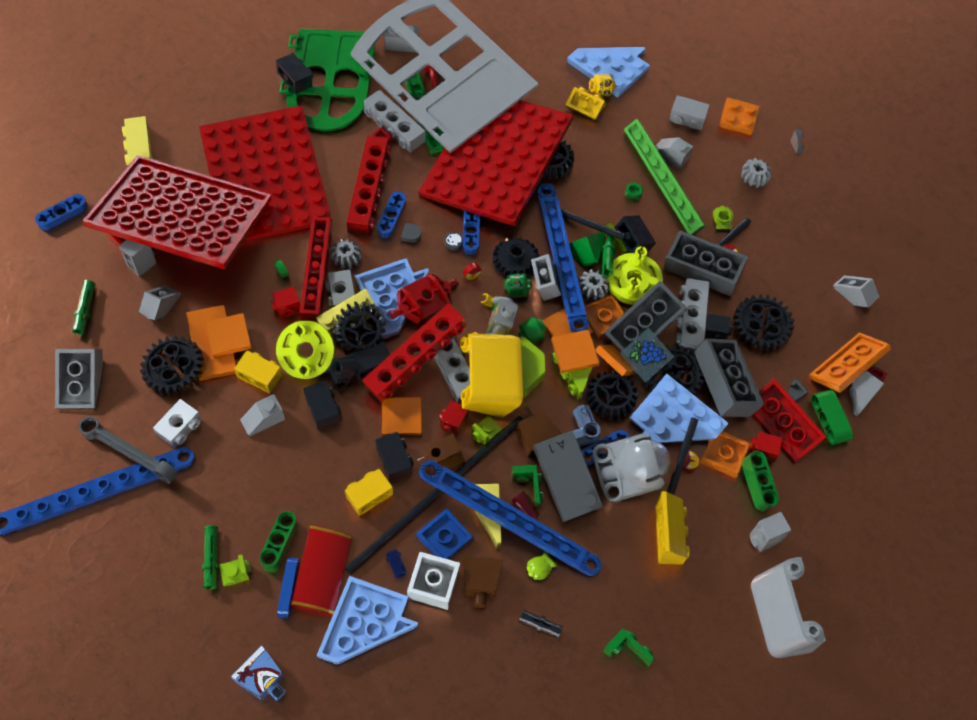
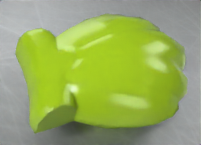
[713,205,733,230]
[527,552,557,580]

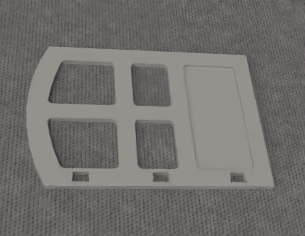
[350,0,539,153]

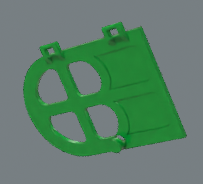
[279,28,375,132]

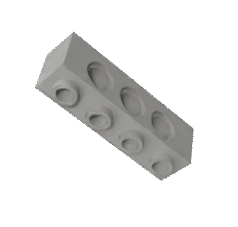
[364,90,426,153]
[675,278,709,354]
[427,326,470,405]

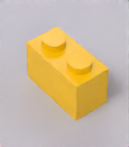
[234,351,282,393]
[345,469,393,516]

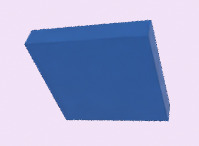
[416,508,474,560]

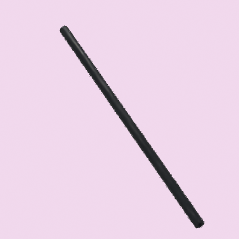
[345,415,522,574]

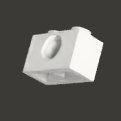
[153,399,201,449]

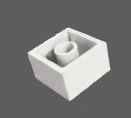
[407,552,460,610]

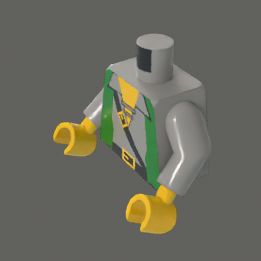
[472,293,518,335]

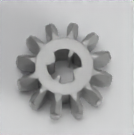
[741,157,772,188]
[330,238,361,270]
[578,269,609,301]

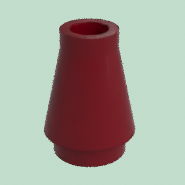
[511,491,539,519]

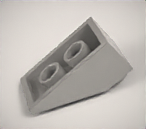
[55,349,103,408]

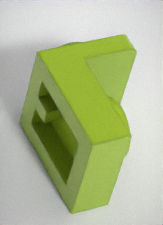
[472,415,502,445]
[219,555,252,587]

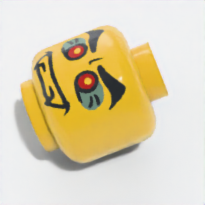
[589,74,616,97]

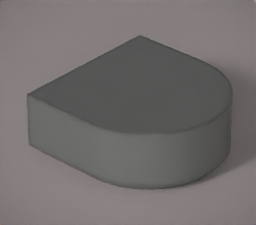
[401,223,421,243]

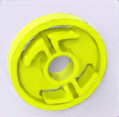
[607,246,663,305]
[276,321,336,379]

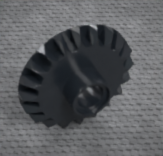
[492,236,540,277]

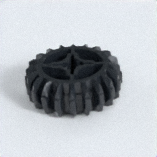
[542,141,575,180]
[333,301,386,352]
[586,370,638,421]

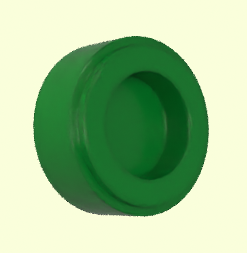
[625,182,643,200]
[274,259,289,278]

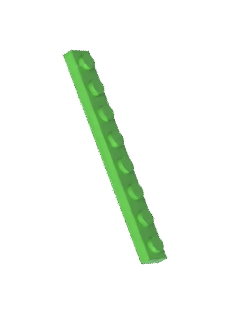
[624,119,706,235]

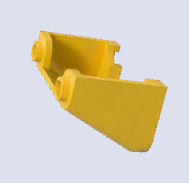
[460,334,523,418]

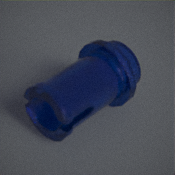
[386,549,407,578]

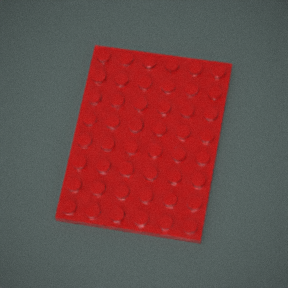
[418,100,573,226]
[199,105,332,242]
[83,155,271,270]

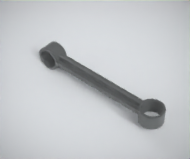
[79,416,178,484]

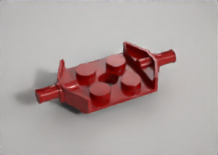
[389,273,459,324]

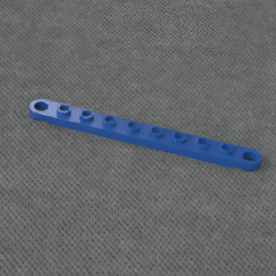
[538,183,589,333]
[0,447,195,535]
[419,460,602,576]

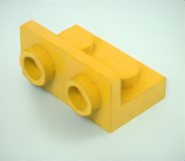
[565,87,606,120]

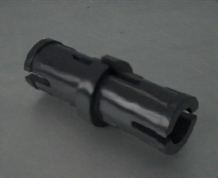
[519,609,563,639]

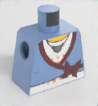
[231,645,286,701]

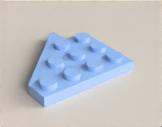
[567,47,650,97]
[355,258,429,339]
[629,374,728,444]
[317,576,418,665]

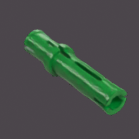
[601,235,616,278]
[72,280,96,335]
[202,525,219,590]

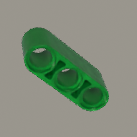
[811,390,853,445]
[742,451,779,512]
[260,511,298,573]

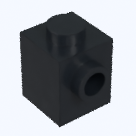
[704,313,733,339]

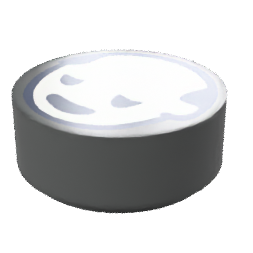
[445,232,463,251]

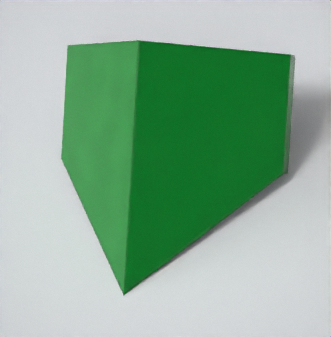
[569,232,606,267]

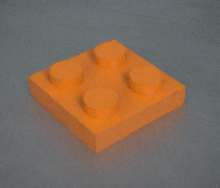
[719,97,760,136]

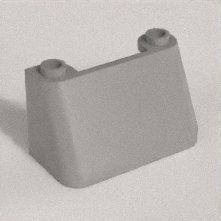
[751,557,826,658]

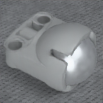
[593,433,671,503]

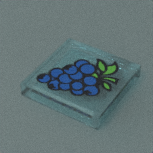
[619,328,674,383]

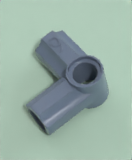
[572,405,601,448]

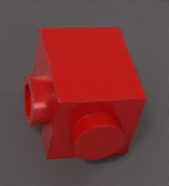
[270,286,300,318]
[439,401,469,436]
[749,432,782,463]

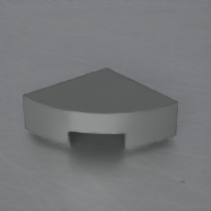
[790,129,804,154]
[788,379,809,403]

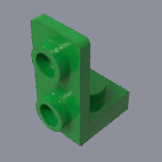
[511,465,543,509]
[603,629,655,666]

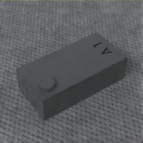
[663,230,748,297]
[604,281,687,362]
[694,339,764,417]
[533,430,603,523]

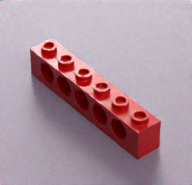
[346,135,391,235]
[300,217,332,323]
[362,303,467,402]

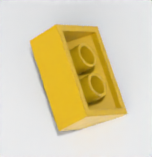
[655,491,690,565]

